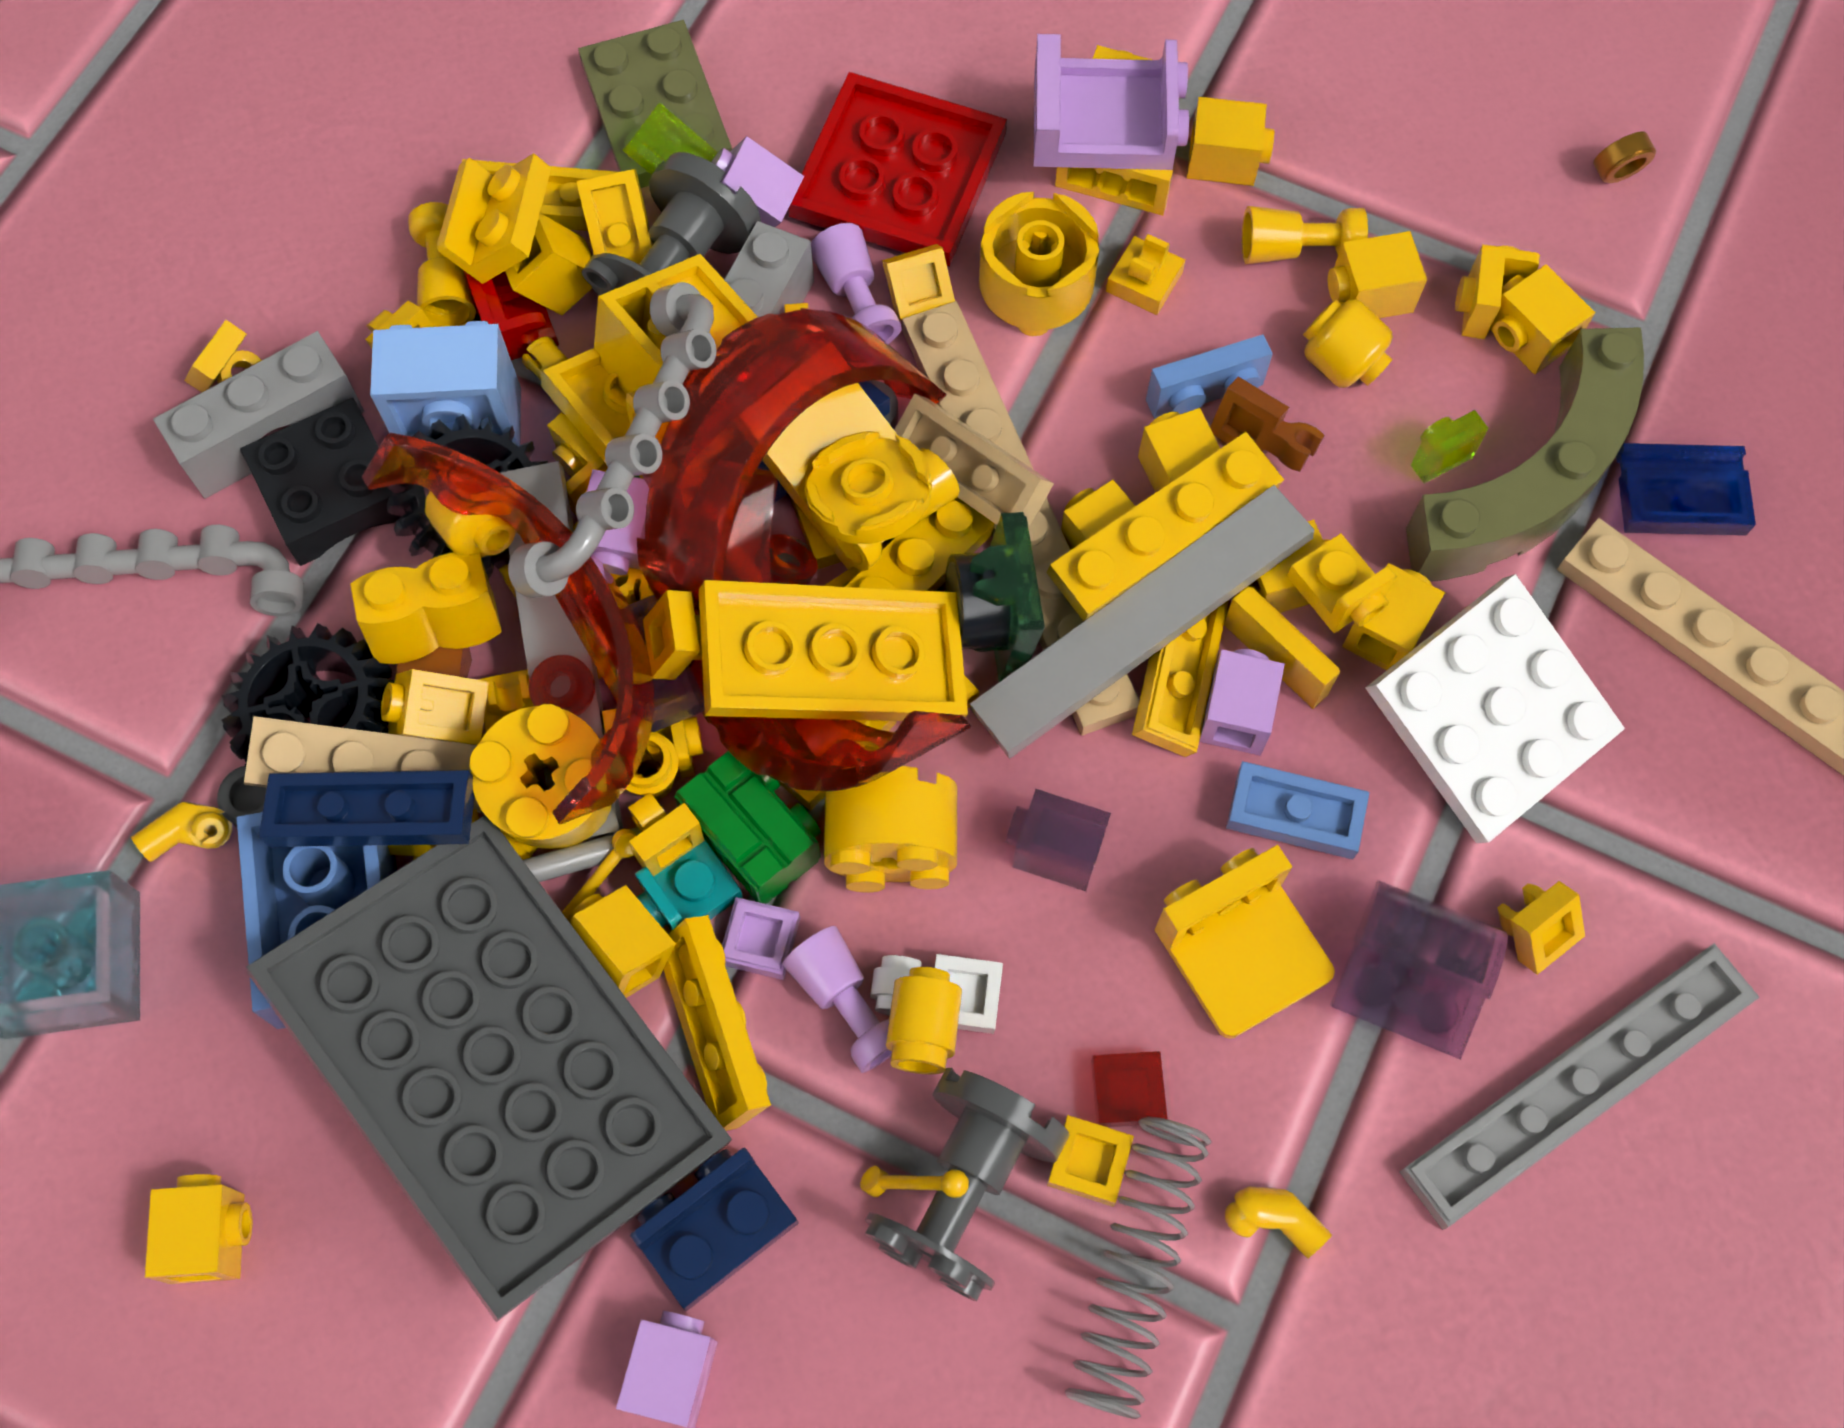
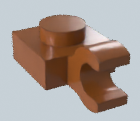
[1210,376,1325,472]

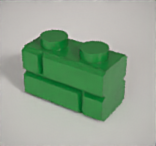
[674,748,821,904]

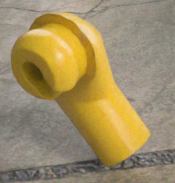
[131,802,232,862]
[1225,1186,1332,1259]

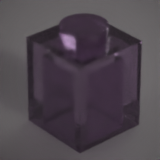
[1005,789,1111,892]

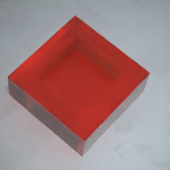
[1091,1051,1168,1127]

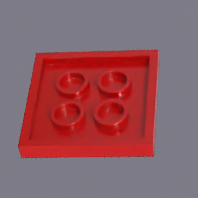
[788,72,1007,267]

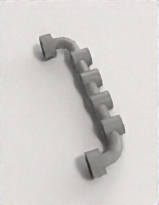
[508,282,717,598]
[0,525,304,616]

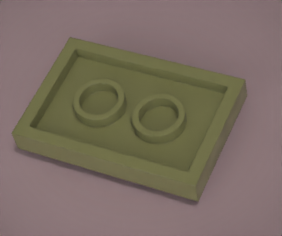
[578,19,732,188]

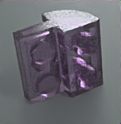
[1330,880,1508,1060]

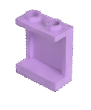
[1033,34,1189,170]

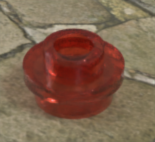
[529,655,595,716]

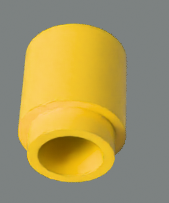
[886,967,962,1075]

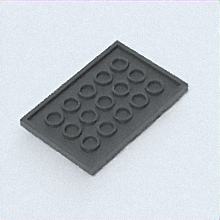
[246,815,732,1322]

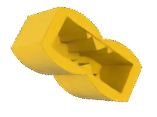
[350,552,502,664]

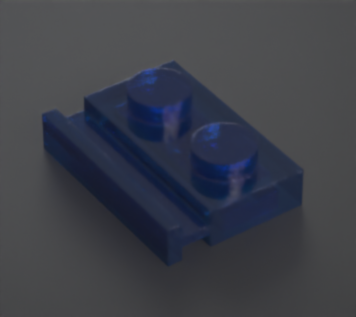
[1616,443,1756,536]

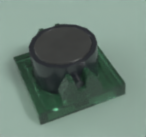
[945,512,1045,682]

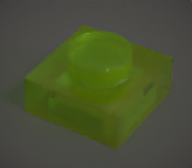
[1410,410,1489,483]

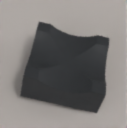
[240,398,402,566]

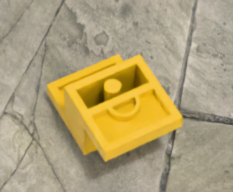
[541,254,773,463]

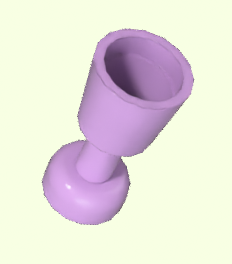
[811,223,901,352]
[782,926,892,1073]

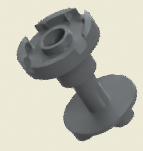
[582,152,761,296]
[865,1068,1070,1302]

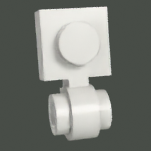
[870,954,1003,1034]

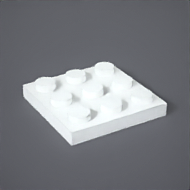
[1365,574,1625,843]

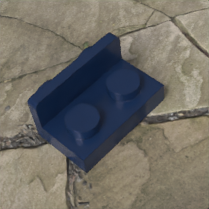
[630,1147,799,1312]

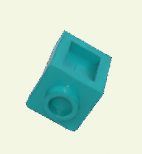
[635,839,743,931]

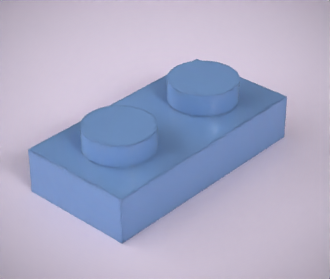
[1146,334,1273,419]
[1226,761,1370,860]

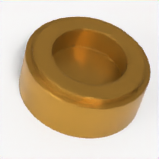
[1593,131,1656,183]

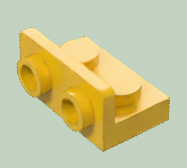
[437,153,551,284]

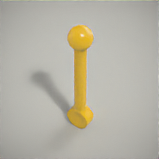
[562,829,637,923]
[860,1166,969,1198]

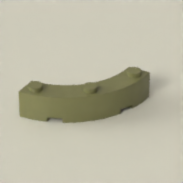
[1406,327,1644,582]

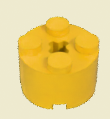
[979,191,1099,336]
[470,704,617,849]
[824,765,957,893]

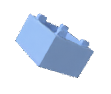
[370,321,521,451]

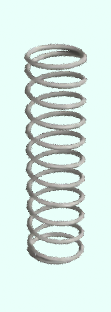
[1065,1117,1212,1419]

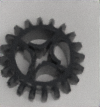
[386,414,548,580]
[221,623,394,767]

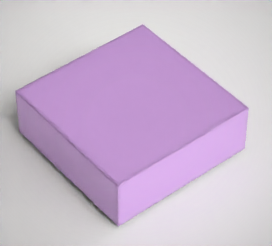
[722,897,801,980]

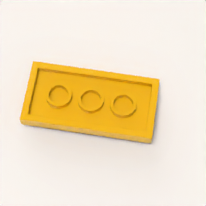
[699,580,968,723]

